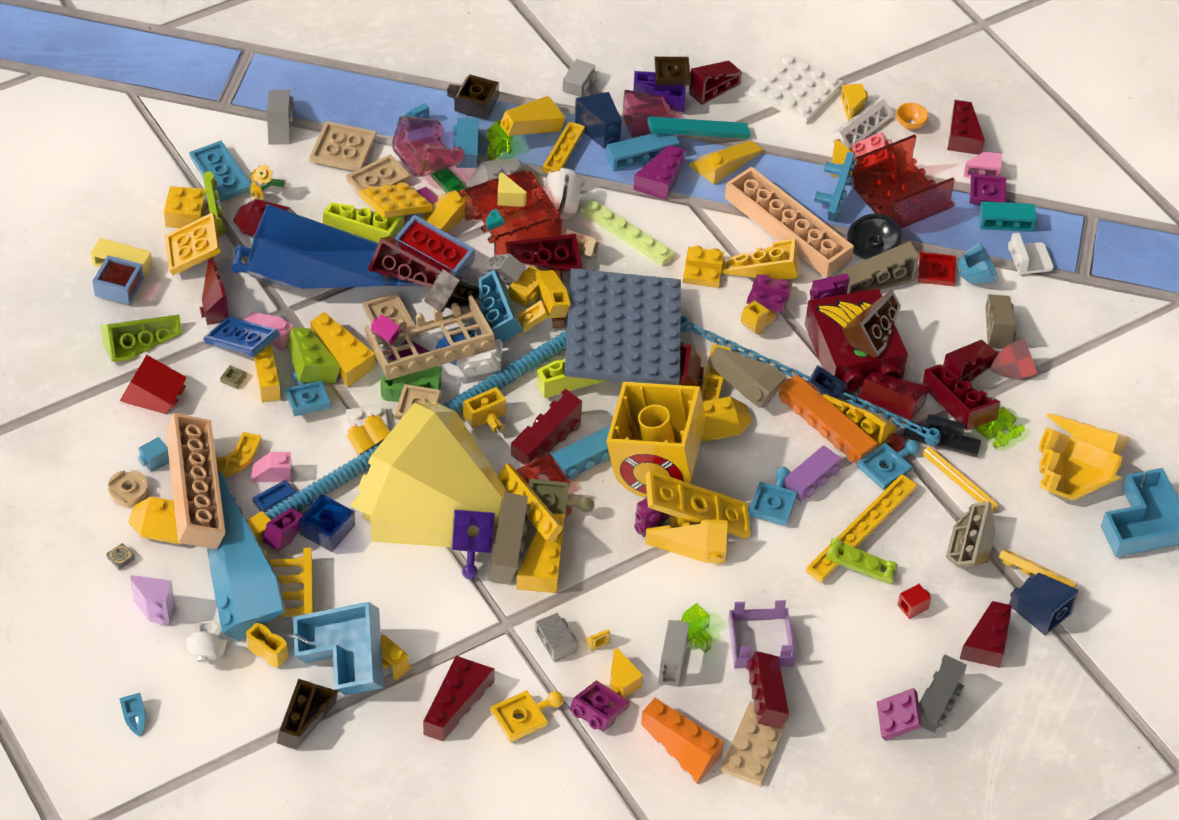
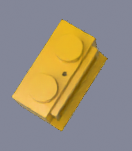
[381,634,412,681]

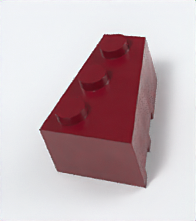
[688,60,742,105]
[947,100,985,155]
[943,339,998,382]
[859,372,930,421]

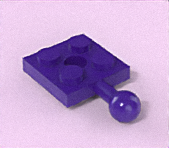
[451,510,495,580]

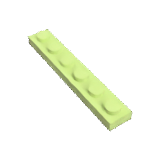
[580,198,674,266]

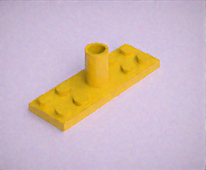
[645,471,751,539]

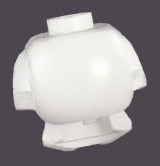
[186,622,227,662]

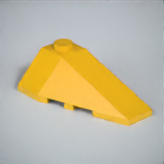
[422,190,469,233]
[645,520,728,564]

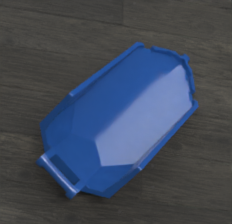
[231,204,424,289]

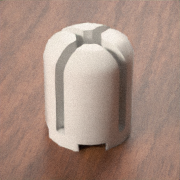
[543,168,582,221]

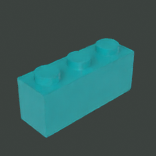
[979,202,1036,232]

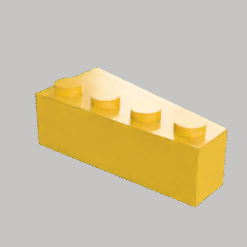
[310,312,375,388]
[516,513,565,593]

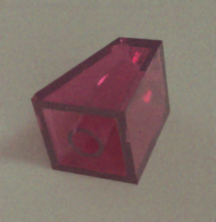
[622,90,674,139]

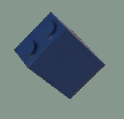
[574,92,622,148]
[1009,573,1079,636]

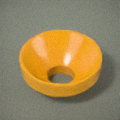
[896,103,928,130]

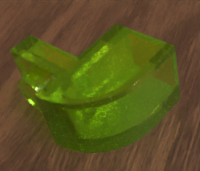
[487,120,513,161]
[681,603,713,653]

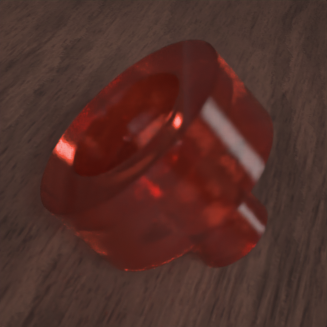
[885,433,906,452]

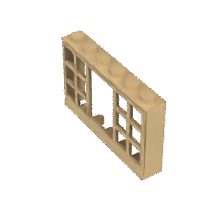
[365,295,496,380]

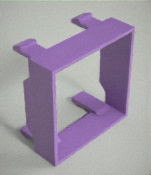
[728,600,795,669]

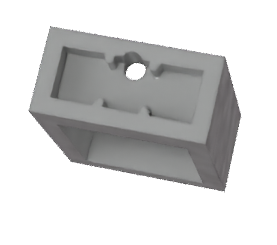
[658,620,689,687]

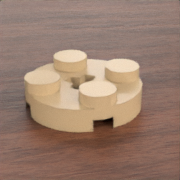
[108,470,149,508]

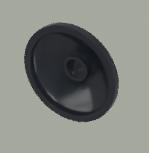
[847,214,902,260]

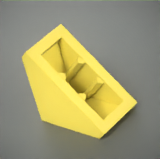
[498,172,527,207]

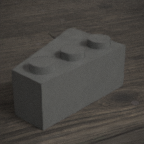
[919,654,967,733]

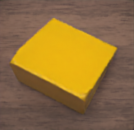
[585,629,610,650]

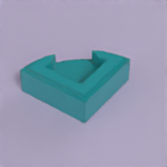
[486,209,504,230]

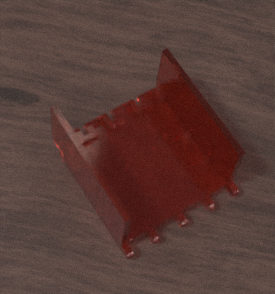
[851,134,955,229]
[459,170,562,256]

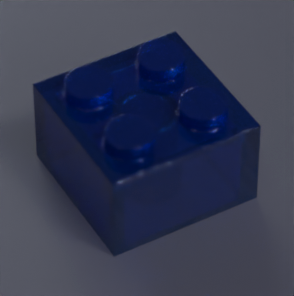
[298,494,355,552]

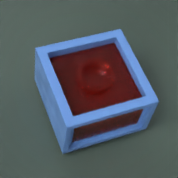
[92,255,144,305]

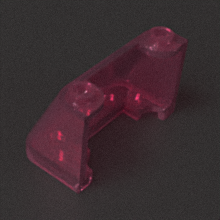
[392,116,465,177]

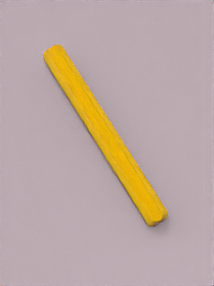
[923,446,998,512]

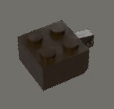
[447,74,499,120]

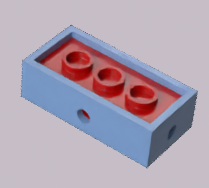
[395,215,475,276]

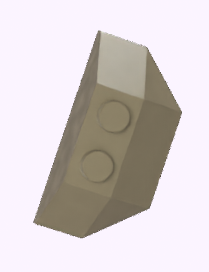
[946,501,996,567]

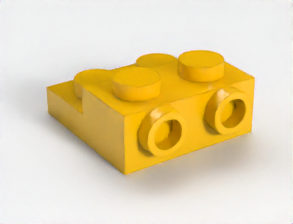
[682,245,724,288]

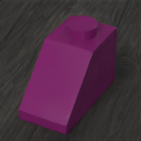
[263,508,307,552]

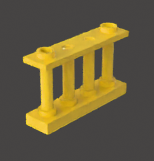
[263,548,313,628]

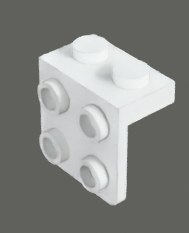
[1008,233,1053,275]
[456,339,503,378]

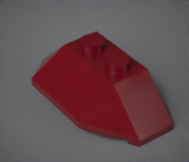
[233,199,296,236]
[679,342,704,390]

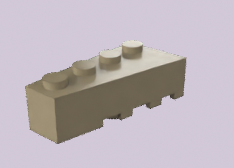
[841,241,919,294]

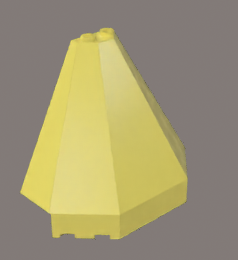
[351,402,527,550]

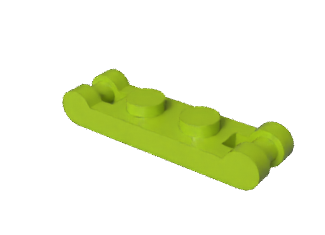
[203,171,227,236]
[826,538,898,584]

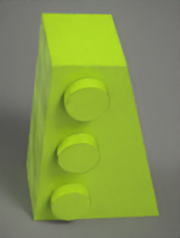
[286,327,341,384]

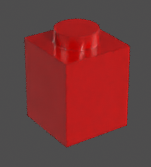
[897,583,931,619]

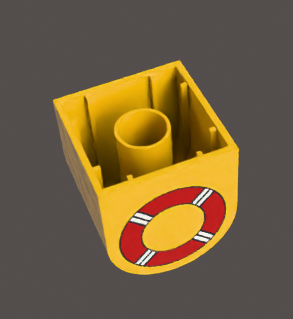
[606,382,706,498]

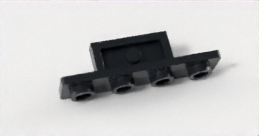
[903,414,981,457]

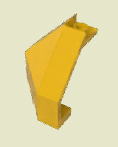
[1039,427,1123,501]

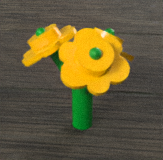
[250,164,285,200]

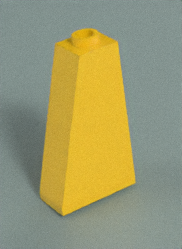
[500,96,566,136]

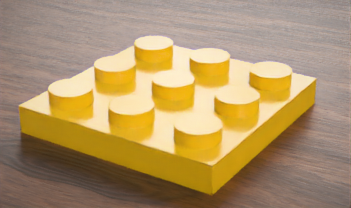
[359,182,433,218]
[165,212,221,275]

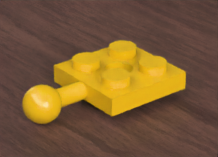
[490,690,564,743]

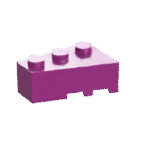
[633,145,686,200]

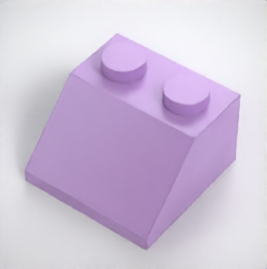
[130,575,175,624]

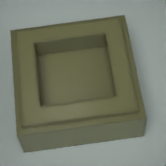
[220,365,247,389]

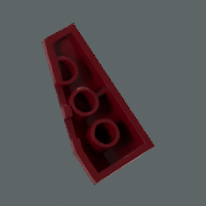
[505,233,583,271]
[199,257,228,325]

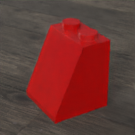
[120,354,187,414]

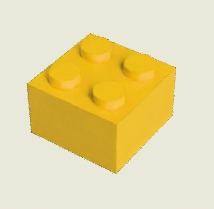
[164,186,208,228]

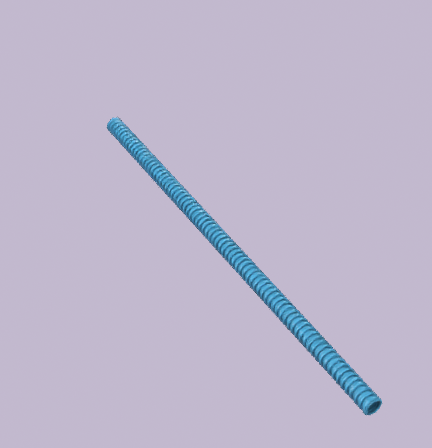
[264,330,567,520]

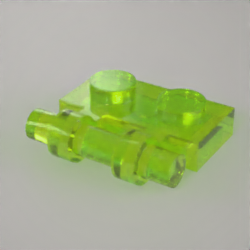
[975,406,1025,449]

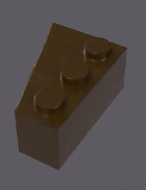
[277,678,339,750]

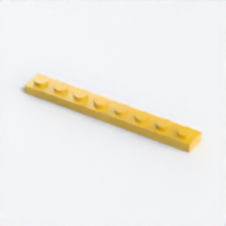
[806,474,917,583]

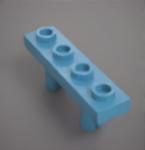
[814,152,857,222]

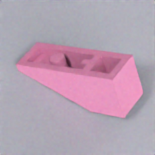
[243,312,294,352]

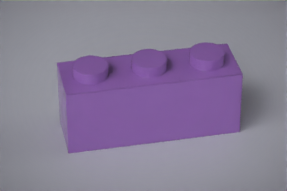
[784,445,841,502]

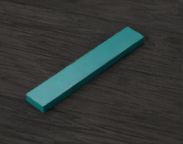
[647,117,751,139]

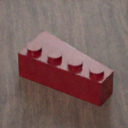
[367,236,451,288]
[922,364,1001,431]
[423,655,495,741]

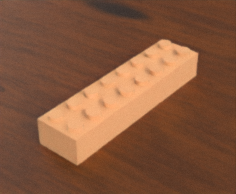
[725,167,854,278]
[166,413,225,549]

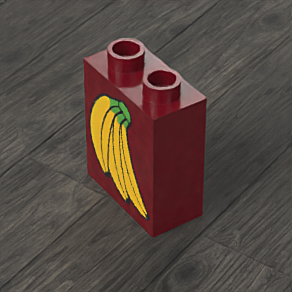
[804,288,908,392]

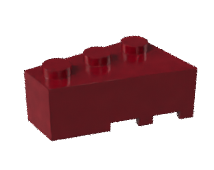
[960,601,1012,668]

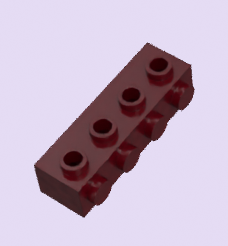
[747,651,789,729]

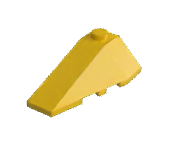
[689,140,764,184]
[722,238,799,280]
[823,394,896,448]
[1047,413,1130,455]

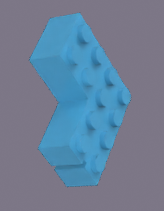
[1101,468,1179,557]
[293,602,384,696]

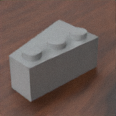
[267,90,294,145]

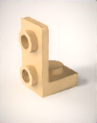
[565,230,601,257]

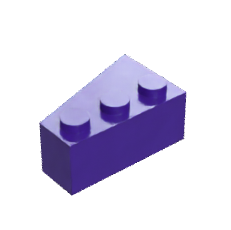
[633,71,686,113]

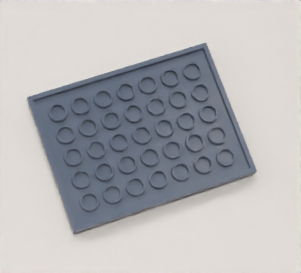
[564,268,681,385]

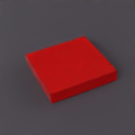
[918,252,956,286]

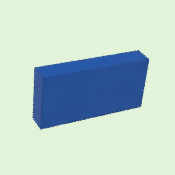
[252,480,296,513]

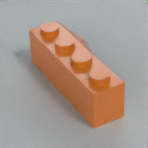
[641,697,724,784]

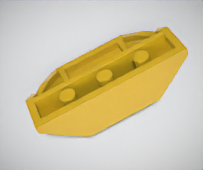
[701,396,753,442]
[128,497,183,544]

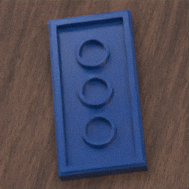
[203,316,280,357]

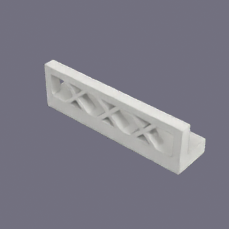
[829,98,894,149]

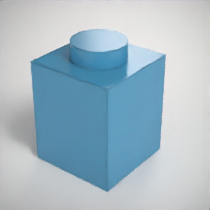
[138,437,169,472]

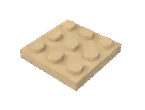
[310,121,376,171]

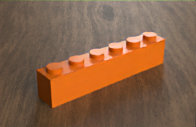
[779,374,877,465]

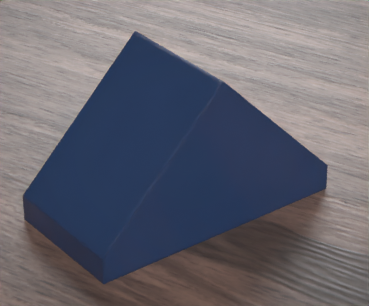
[808,365,846,399]

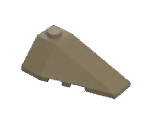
[707,347,787,408]

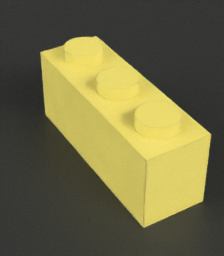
[91,238,152,278]

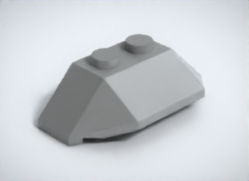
[467,158,541,196]

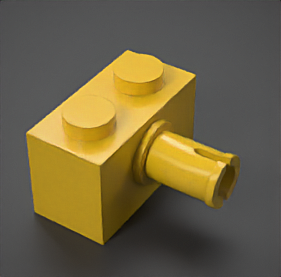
[463,387,506,433]

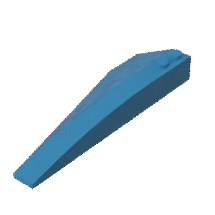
[207,471,285,642]

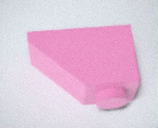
[963,152,1002,178]
[251,452,292,482]

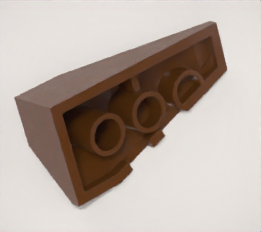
[842,290,901,357]

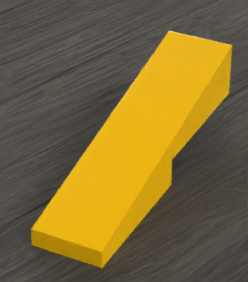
[701,344,731,401]

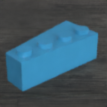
[479,270,524,343]

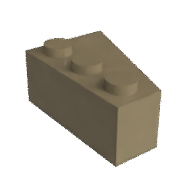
[985,294,1016,349]

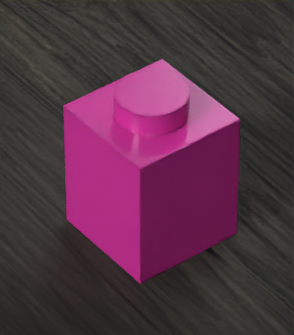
[370,314,402,346]

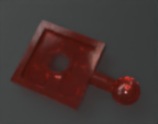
[517,452,572,516]

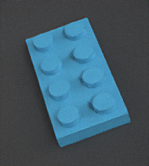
[189,140,251,202]

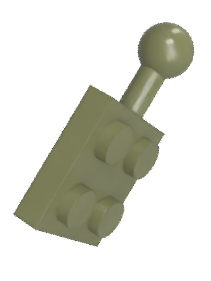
[525,479,595,523]

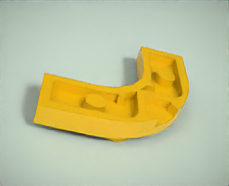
[216,432,262,477]

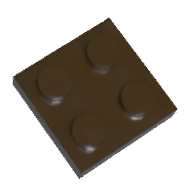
[654,56,691,86]

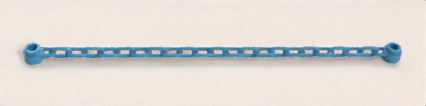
[680,316,941,446]

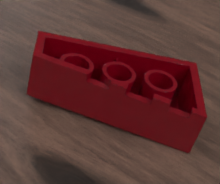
[511,388,582,468]

